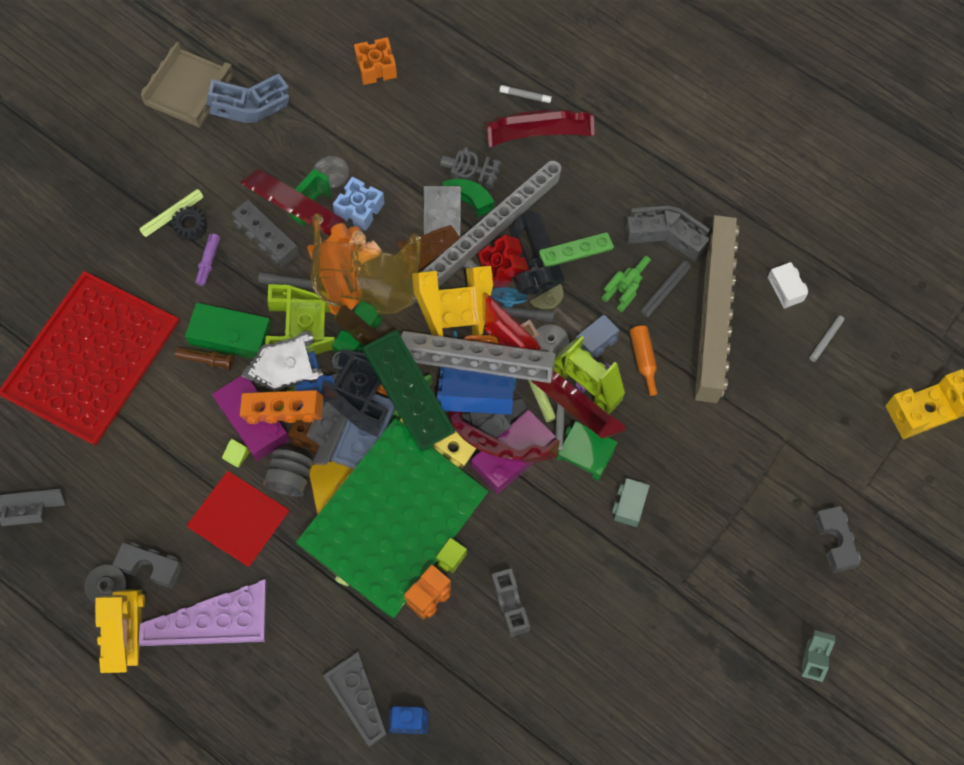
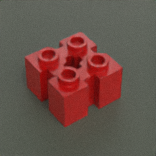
[478,235,529,288]

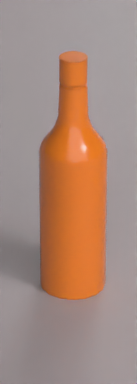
[629,326,657,396]

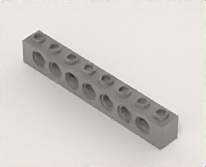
[401,331,556,383]

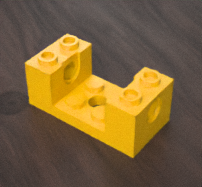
[885,369,964,439]

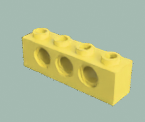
[399,419,476,469]

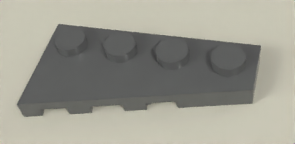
[323,652,387,747]

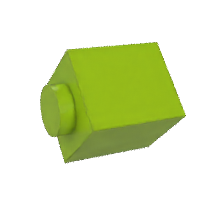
[436,538,467,573]

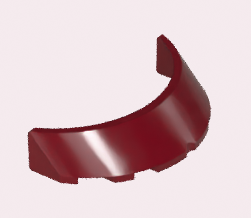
[484,110,595,148]
[240,168,345,236]
[532,371,627,439]
[449,411,560,463]

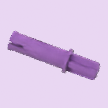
[195,234,220,286]

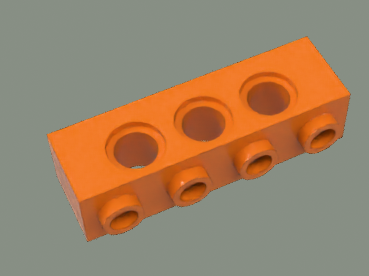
[240,390,323,424]

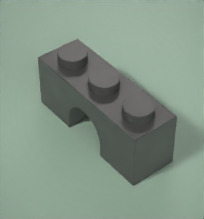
[814,506,861,573]
[113,542,183,589]
[491,568,530,638]

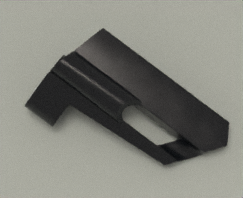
[510,210,566,297]

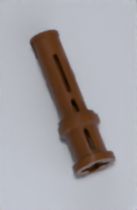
[175,347,235,371]

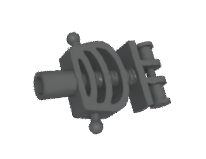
[440,147,501,189]

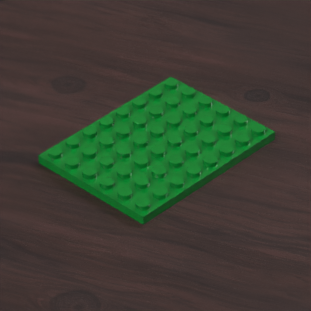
[296,418,489,619]

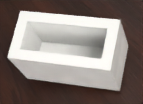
[768,262,808,308]

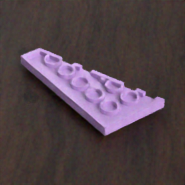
[139,579,266,646]

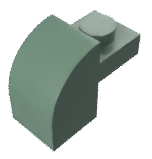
[802,630,835,682]

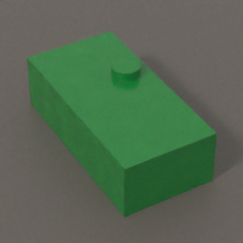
[185,303,272,359]

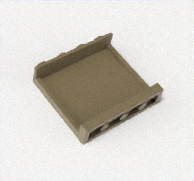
[141,42,234,128]

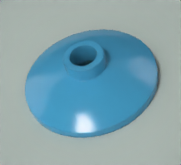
[491,288,528,307]

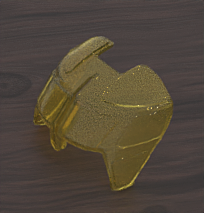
[310,214,421,314]

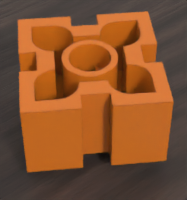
[354,37,397,85]
[404,565,451,620]

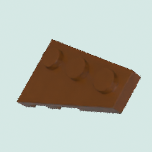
[397,225,460,273]

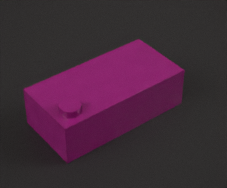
[212,376,289,462]
[471,410,556,494]

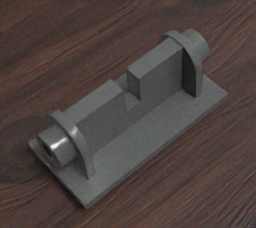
[477,414,512,439]

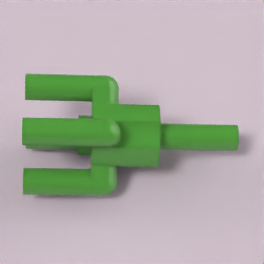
[602,256,651,312]

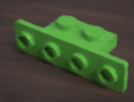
[539,232,614,267]

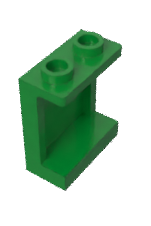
[289,169,332,227]
[557,422,618,481]

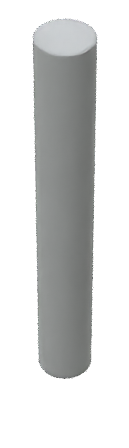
[809,315,845,362]
[555,403,564,450]

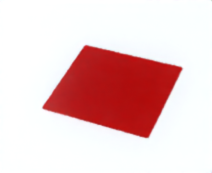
[187,471,289,567]

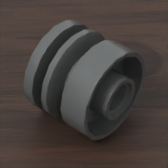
[263,449,313,497]

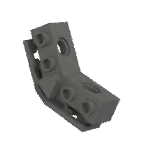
[625,206,710,262]

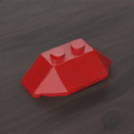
[483,292,542,350]

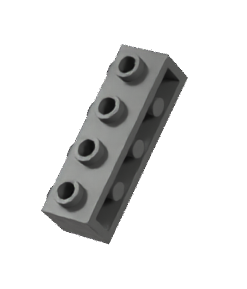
[232,200,299,268]

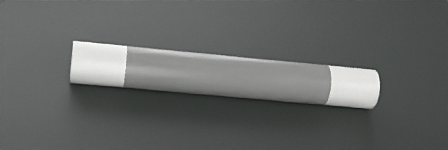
[500,85,552,103]

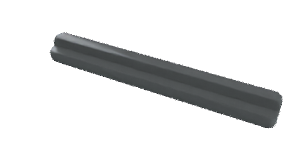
[640,261,691,317]

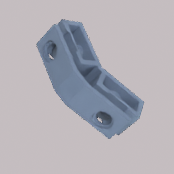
[206,73,289,123]

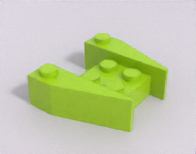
[265,284,335,355]
[554,336,625,414]

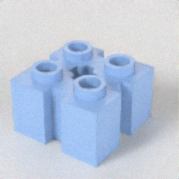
[333,177,385,231]

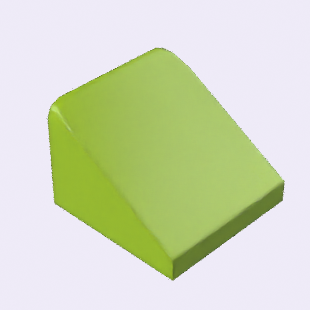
[222,439,249,468]

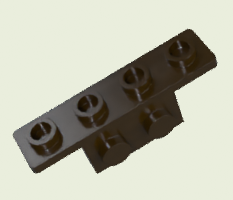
[333,305,383,346]

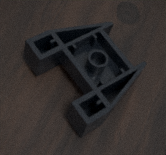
[320,350,388,437]

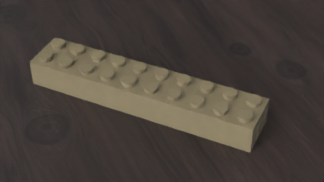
[695,215,739,403]

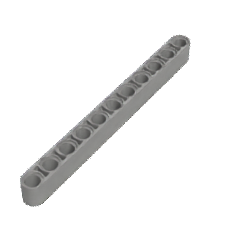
[422,161,561,287]

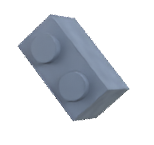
[576,315,619,358]

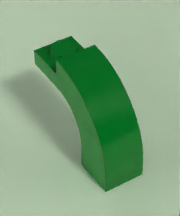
[442,179,494,218]

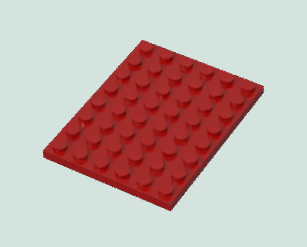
[0,271,180,447]

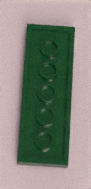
[362,330,455,452]

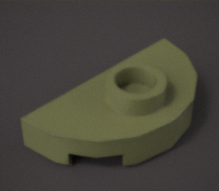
[529,284,563,311]

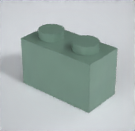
[612,479,650,527]

